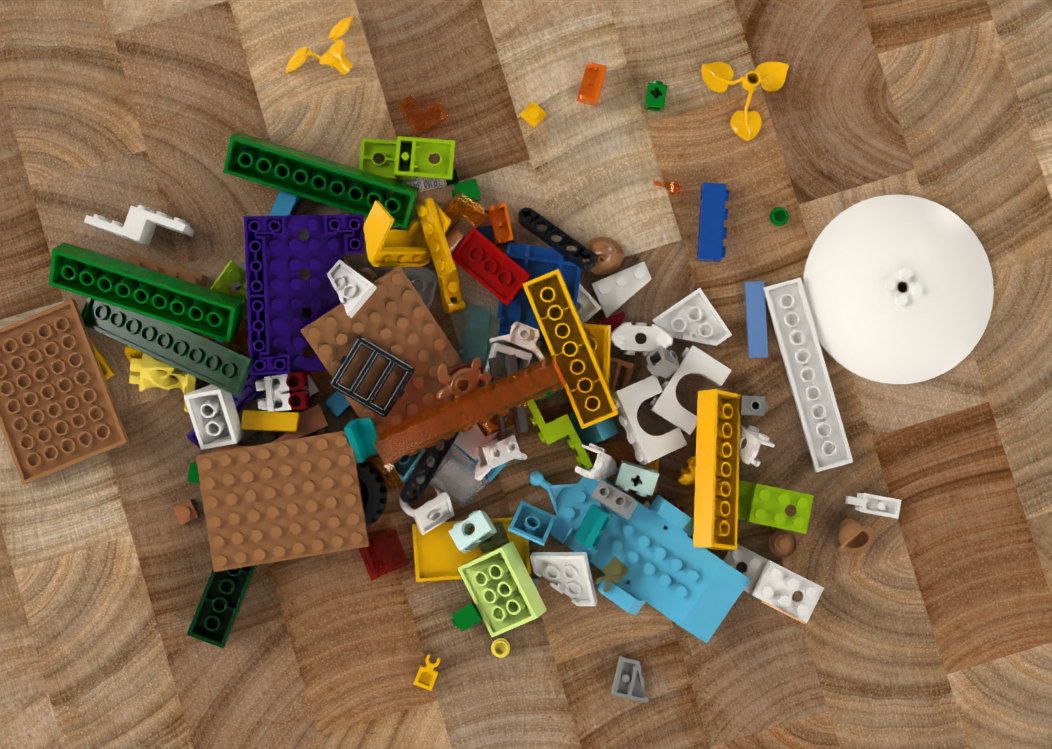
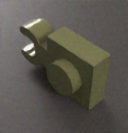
[595,557,630,593]

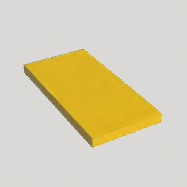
[412,517,531,582]

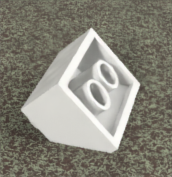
[184,384,244,450]

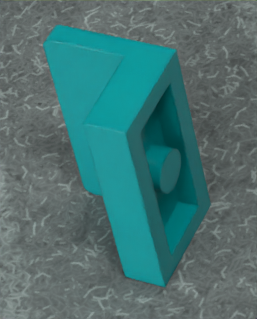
[344,417,383,463]
[574,505,612,550]

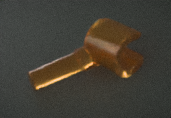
[653,180,680,194]

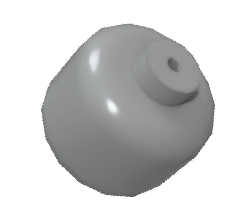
[257,431,277,445]

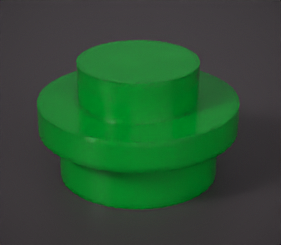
[769,207,789,226]

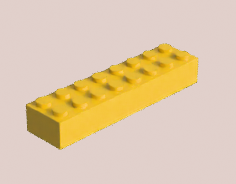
[522,269,619,429]
[693,389,741,550]

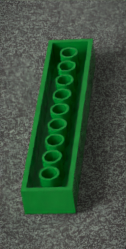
[223,132,420,229]
[48,243,244,343]

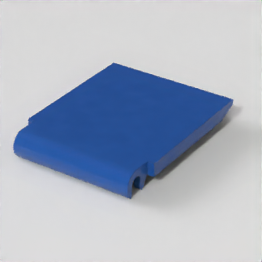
[497,242,581,342]

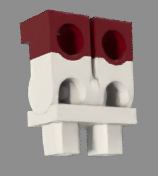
[255,371,311,412]

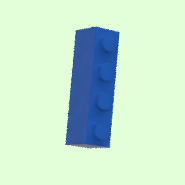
[696,182,729,263]

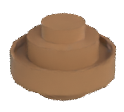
[768,529,798,558]

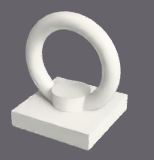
[399,476,455,535]

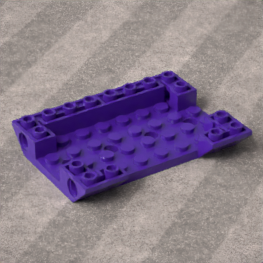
[244,214,365,375]

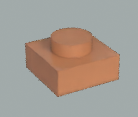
[173,499,200,525]

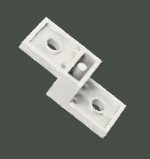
[84,205,195,246]
[723,544,824,623]

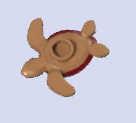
[437,357,492,411]

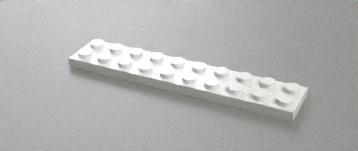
[763,277,853,472]

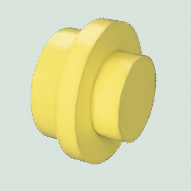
[491,638,510,658]

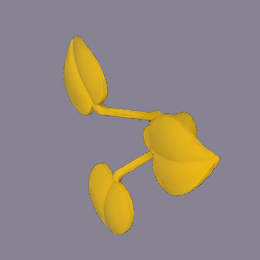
[286,15,354,75]
[701,62,789,141]

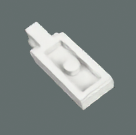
[845,493,902,519]

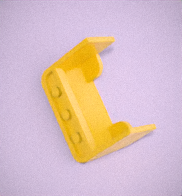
[363,201,451,267]

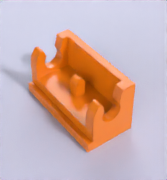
[577,62,607,107]
[488,202,514,246]

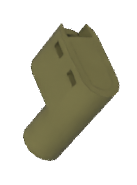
[479,522,509,553]

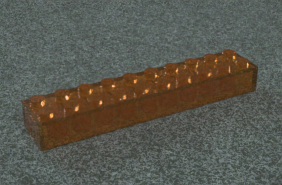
[374,354,566,464]

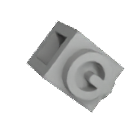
[646,346,680,379]
[741,395,768,416]

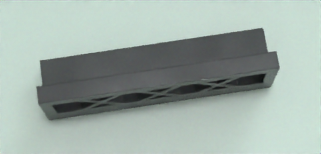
[488,354,528,435]

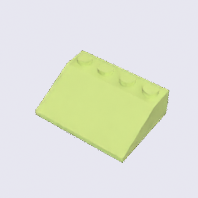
[457,541,547,637]

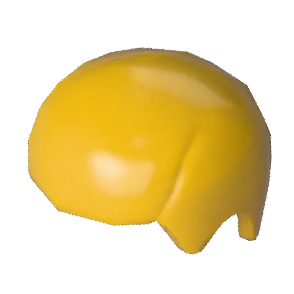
[678,456,696,485]

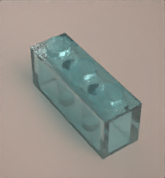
[459,305,491,365]

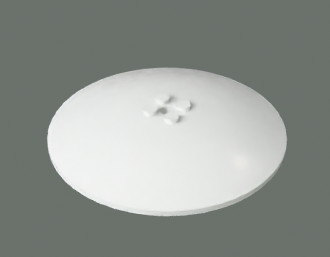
[802,194,994,384]

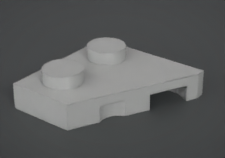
[610,656,648,703]

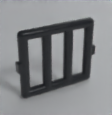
[330,336,415,417]

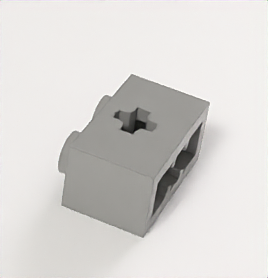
[591,479,638,520]

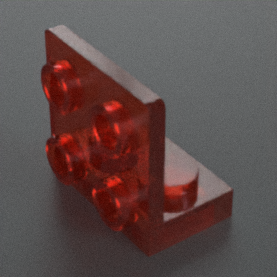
[359,529,409,581]

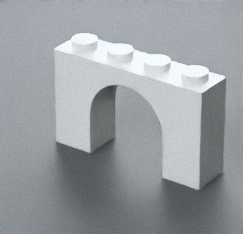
[649,345,732,435]
[611,375,687,465]

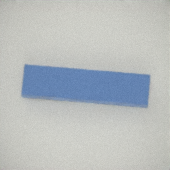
[744,281,768,358]

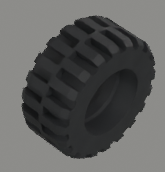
[356,461,388,528]

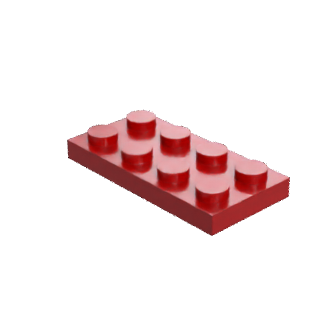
[451,227,532,306]

